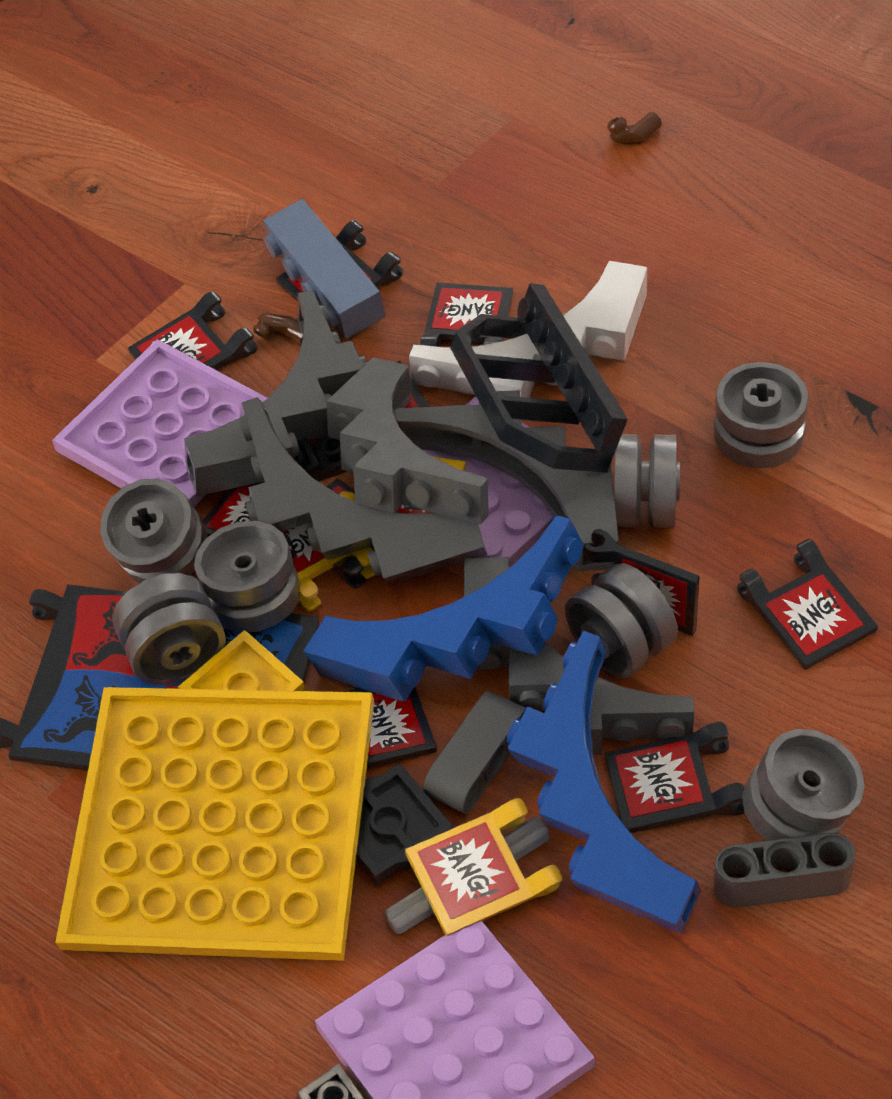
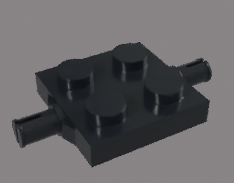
[356,763,453,886]

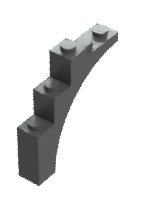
[184,290,367,496]
[327,358,488,524]
[395,390,618,571]
[239,397,487,585]
[464,557,694,755]

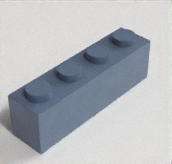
[263,199,386,339]

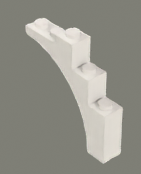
[409,261,647,398]

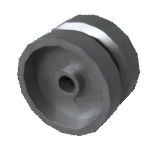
[714,362,809,469]
[615,434,680,528]
[100,478,208,583]
[194,521,301,633]
[565,563,678,679]
[112,573,226,686]
[742,729,865,841]

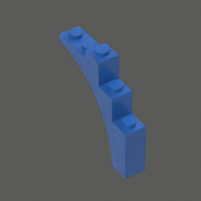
[304,515,584,702]
[507,630,701,934]

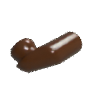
[607,112,662,143]
[253,313,302,345]

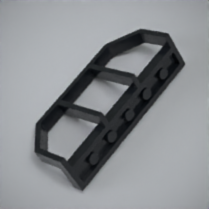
[450,283,628,473]

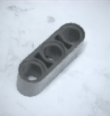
[423,691,526,814]
[714,833,855,907]

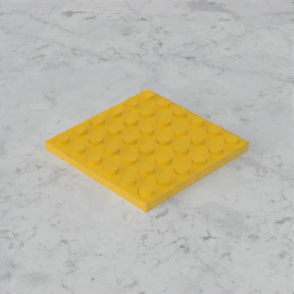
[55,687,374,961]

